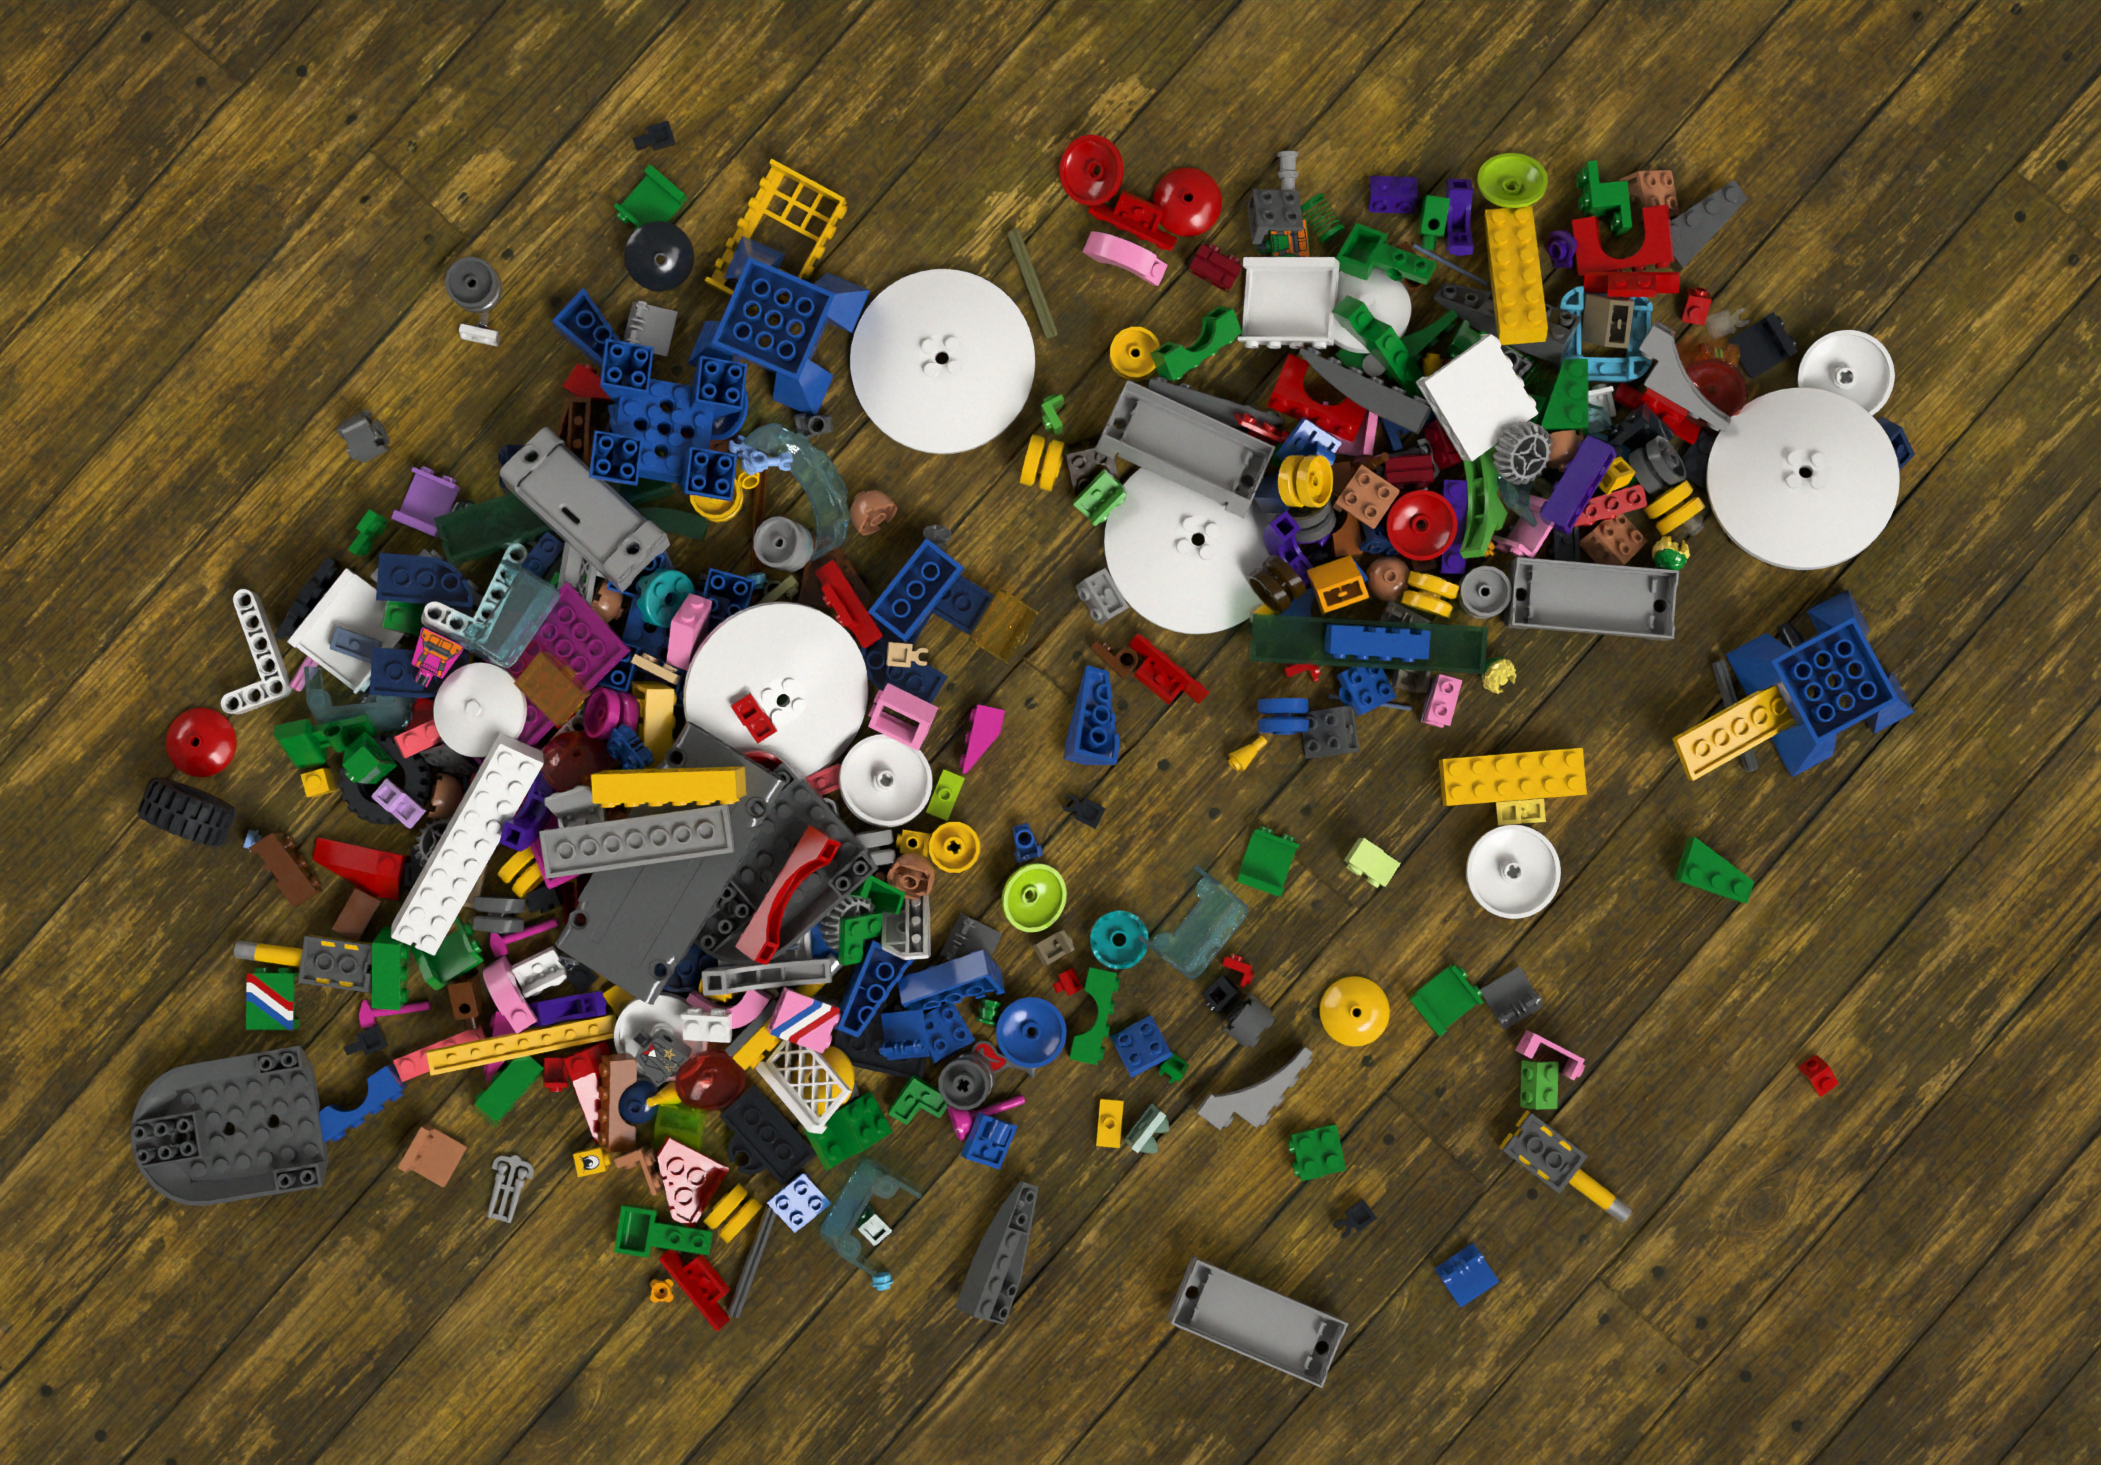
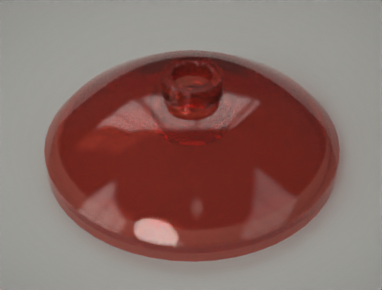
[1679,358,1747,427]
[541,730,613,793]
[675,1050,746,1112]

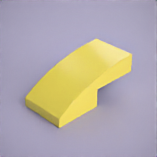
[1496,799,1546,825]

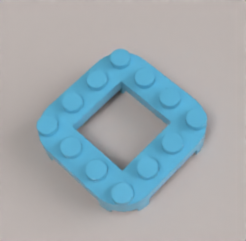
[1557,286,1653,383]

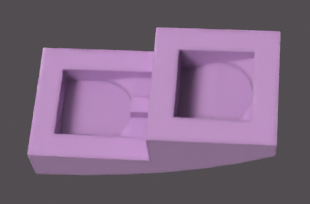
[371,778,426,829]

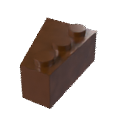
[556,397,600,468]
[249,832,323,907]

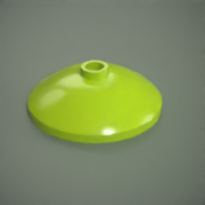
[1477,153,1548,208]
[1002,863,1067,932]

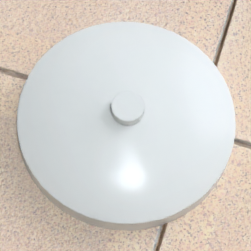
[1334,267,1411,353]
[1797,330,1895,415]
[434,663,527,758]
[839,734,932,827]
[1466,825,1561,919]
[614,992,708,1082]

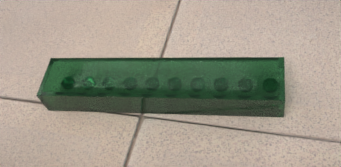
[434,450,675,566]
[1247,613,1488,674]

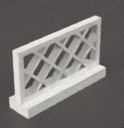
[755,1040,852,1134]

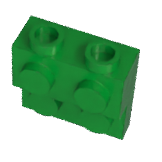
[1287,1123,1346,1181]

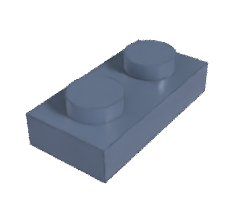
[329,626,383,664]

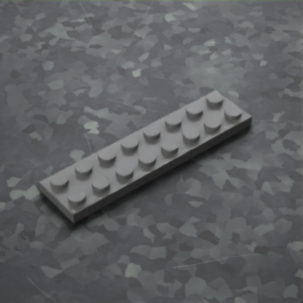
[539,804,735,879]

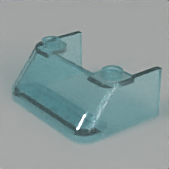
[450,560,560,668]
[304,666,412,732]
[1138,865,1248,979]
[820,1158,924,1277]

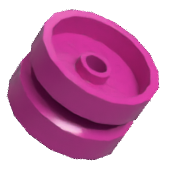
[583,687,639,741]

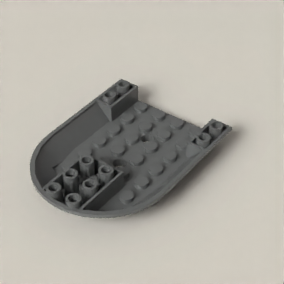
[694,762,878,965]
[131,1046,329,1206]

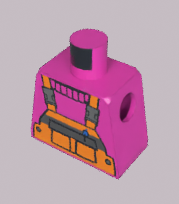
[411,627,464,687]

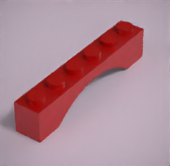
[563,363,690,439]
[735,825,842,965]

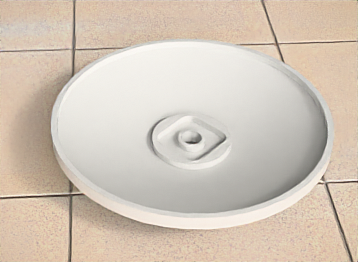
[850,269,1035,454]
[1706,388,1900,570]
[1104,467,1281,634]
[683,602,869,778]

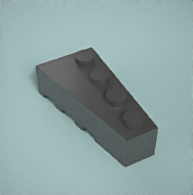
[1669,180,1747,272]

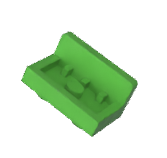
[1041,394,1064,436]
[1072,469,1127,526]
[1520,1060,1559,1110]

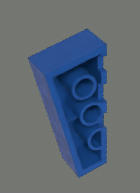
[552,288,621,369]
[1324,624,1430,662]
[833,940,914,1038]
[898,950,1005,1011]

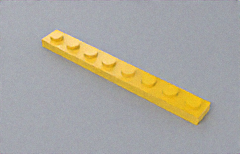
[426,1012,617,1076]

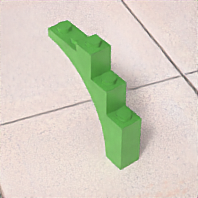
[1460,444,1508,558]

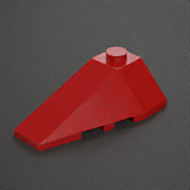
[312,837,409,901]
[561,1040,611,1145]

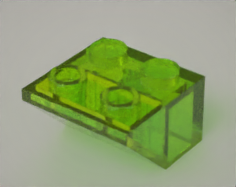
[654,1104,709,1152]

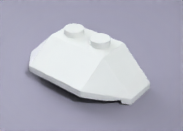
[882,894,931,960]

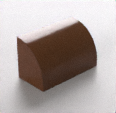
[331,884,381,942]

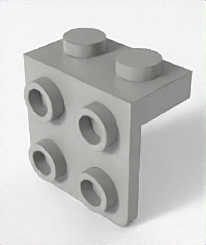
[544,785,607,828]

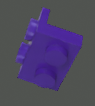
[1369,176,1418,214]

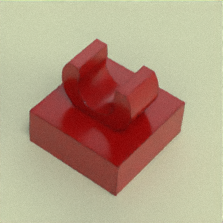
[1053,967,1083,996]

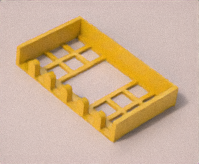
[705,159,848,323]

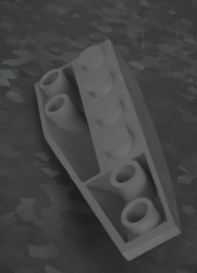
[1434,282,1581,365]
[1299,347,1432,434]
[1148,377,1284,430]
[955,1181,1039,1325]

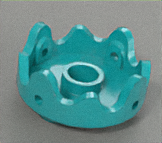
[637,568,695,628]
[1090,910,1148,969]

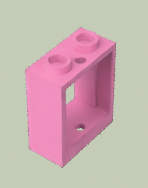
[868,683,938,751]

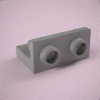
[1076,568,1129,626]

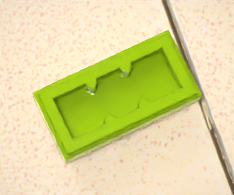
[926,769,965,821]

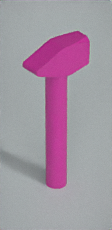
[490,917,559,958]
[359,999,431,1028]

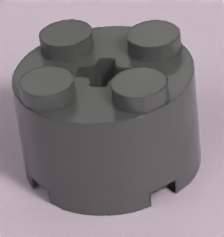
[336,409,391,463]
[1221,992,1275,1048]

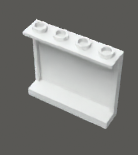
[1238,257,1340,349]
[1416,334,1538,461]
[287,568,410,694]

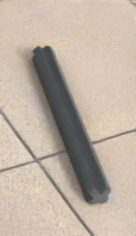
[1712,660,1759,772]
[728,1205,777,1318]

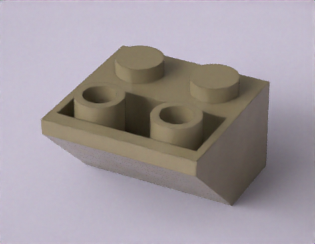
[1581,294,1634,348]

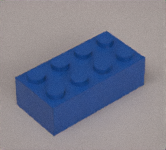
[868,538,964,643]

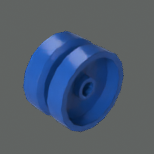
[1257,698,1309,735]

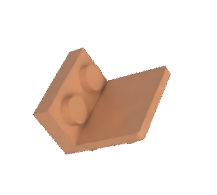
[1619,170,1680,224]
[1333,464,1400,529]
[1579,513,1647,566]
[398,1124,467,1187]
[614,1144,663,1196]

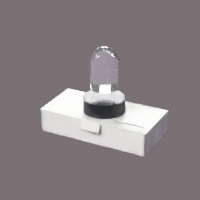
[459,312,500,347]

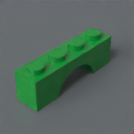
[1150,306,1242,381]
[1069,966,1120,1065]

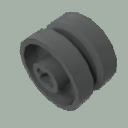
[445,257,503,314]
[1629,436,1686,496]
[1288,499,1336,543]
[472,896,526,934]
[939,1052,995,1110]

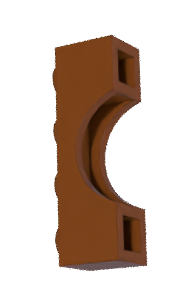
[1329,461,1365,560]
[597,1053,637,1153]

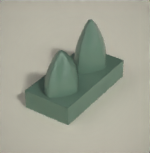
[1124,1104,1169,1153]

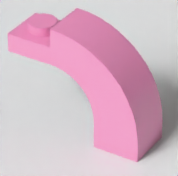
[1083,231,1167,286]
[483,955,538,1034]
[686,989,773,1029]

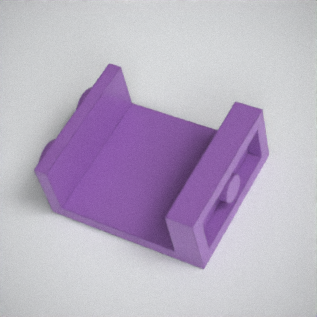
[391,466,461,538]

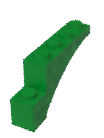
[1331,295,1425,399]
[1334,310,1458,383]

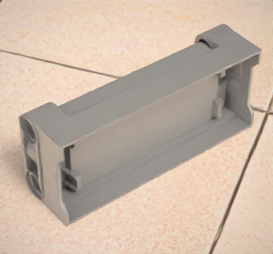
[1094,380,1275,519]
[499,427,670,592]
[1504,557,1679,641]
[1168,1255,1348,1388]

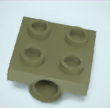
[756,575,801,605]

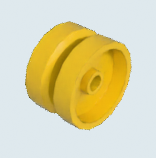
[1109,327,1160,382]
[1020,434,1064,492]
[1278,455,1333,508]
[690,478,744,523]
[1643,480,1705,536]
[1400,571,1460,618]
[929,822,981,873]
[498,846,544,899]
[703,1183,763,1244]

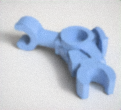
[728,435,793,475]

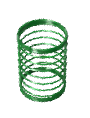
[1301,193,1345,243]
[1522,354,1558,398]

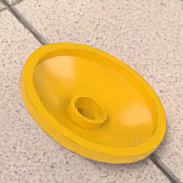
[1319,976,1390,1046]
[791,1045,855,1115]

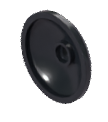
[624,221,694,291]

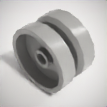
[754,517,813,572]
[1456,566,1512,619]
[855,830,896,865]

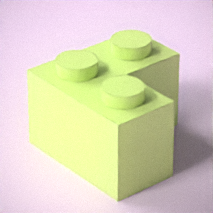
[1344,838,1401,888]

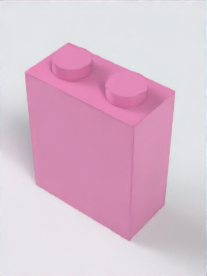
[666,593,712,671]

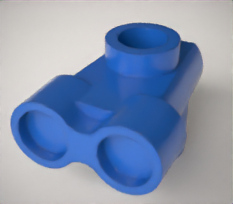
[1012,823,1043,863]

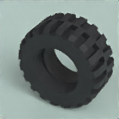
[338,735,434,825]
[137,777,236,847]

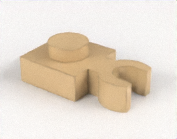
[886,642,928,668]

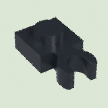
[1062,794,1106,829]
[1333,1198,1377,1238]

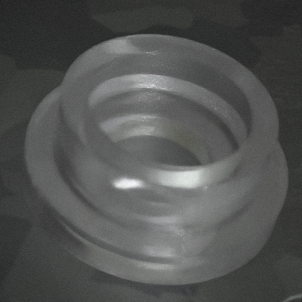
[1682,515,1705,536]

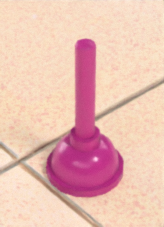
[948,1095,1025,1142]

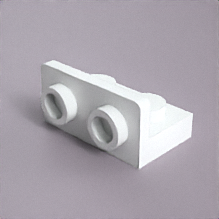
[681,1007,732,1043]

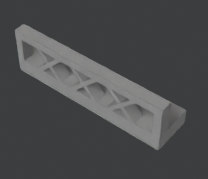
[557,541,597,605]

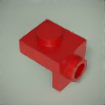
[1680,287,1712,326]
[1282,658,1320,683]
[1221,953,1254,988]
[1798,1055,1839,1097]
[543,1057,568,1092]

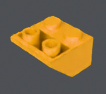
[1306,555,1369,615]

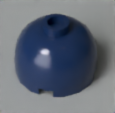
[618,1075,662,1124]

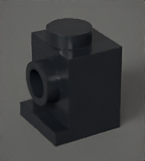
[526,886,563,914]
[1202,976,1243,1013]

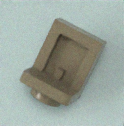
[1391,664,1431,694]
[1033,930,1074,966]

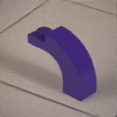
[1444,179,1474,256]
[1264,511,1314,586]
[499,769,560,852]
[528,991,606,1027]

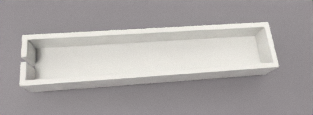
[391,733,544,955]

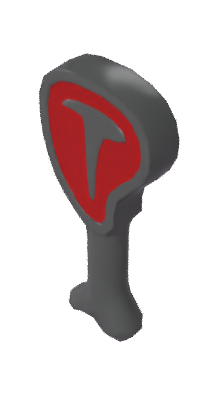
[971,1040,1038,1079]

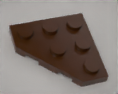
[798,534,871,611]

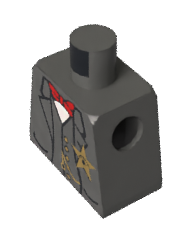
[633,1028,692,1087]

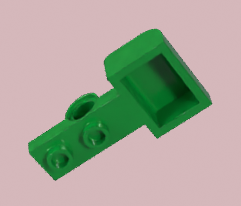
[1336,223,1436,285]
[273,714,377,769]
[614,1204,713,1258]

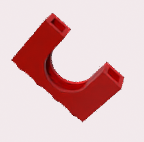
[1572,204,1675,277]
[1267,354,1366,443]

